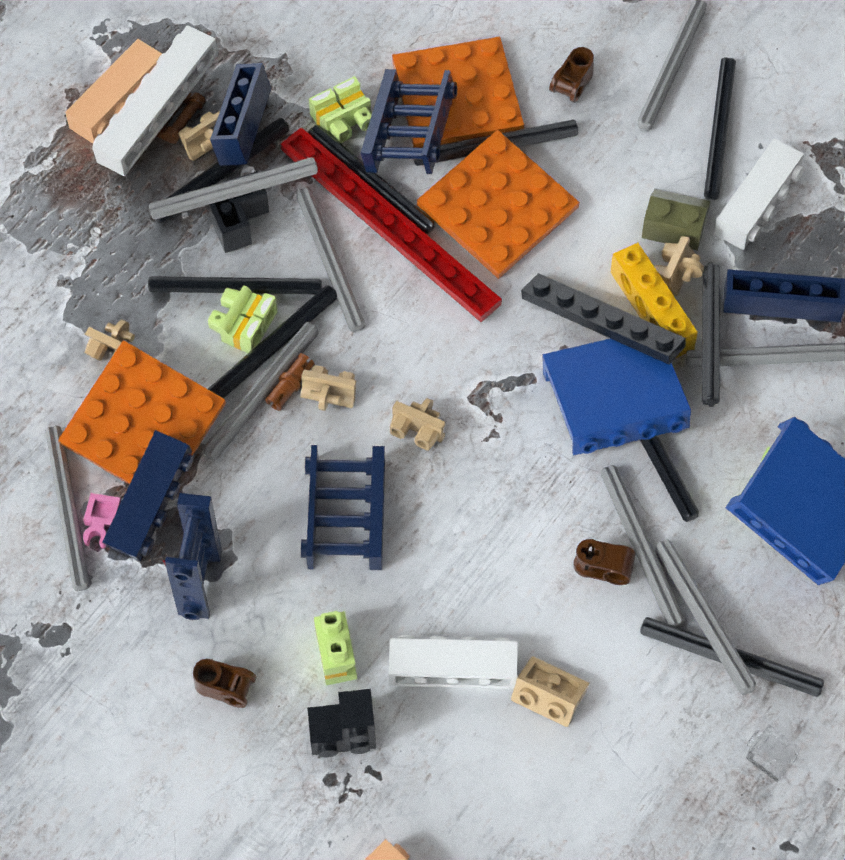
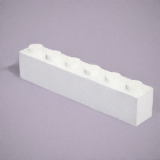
[92,25,218,176]

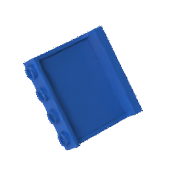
[542,338,691,456]
[725,417,845,585]

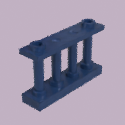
[360,69,458,174]
[301,445,385,570]
[165,493,222,620]

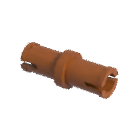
[265,353,315,411]

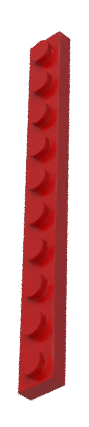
[281,127,502,322]

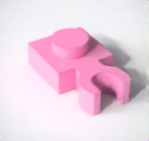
[83,493,121,549]

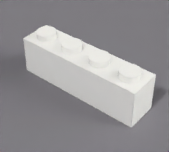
[714,139,804,250]
[388,635,518,689]

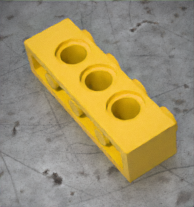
[610,242,698,359]

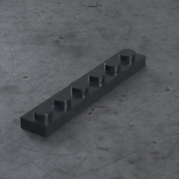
[521,273,686,365]

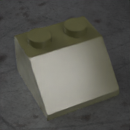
[642,189,711,251]

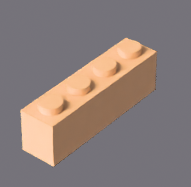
[65,39,162,143]

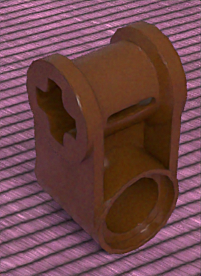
[549,47,594,103]
[573,539,636,585]
[193,658,257,708]

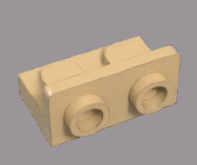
[511,656,589,727]

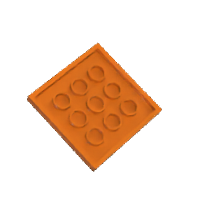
[392,36,524,148]
[417,130,580,279]
[58,340,226,485]

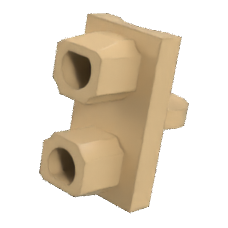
[178,111,220,161]
[655,236,704,296]
[84,319,135,361]
[301,365,356,411]
[390,398,445,451]

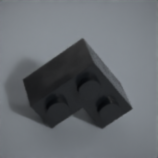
[205,171,269,253]
[307,689,376,758]

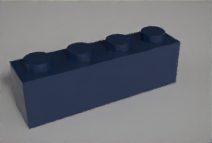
[210,63,272,165]
[723,269,845,322]
[102,430,194,561]

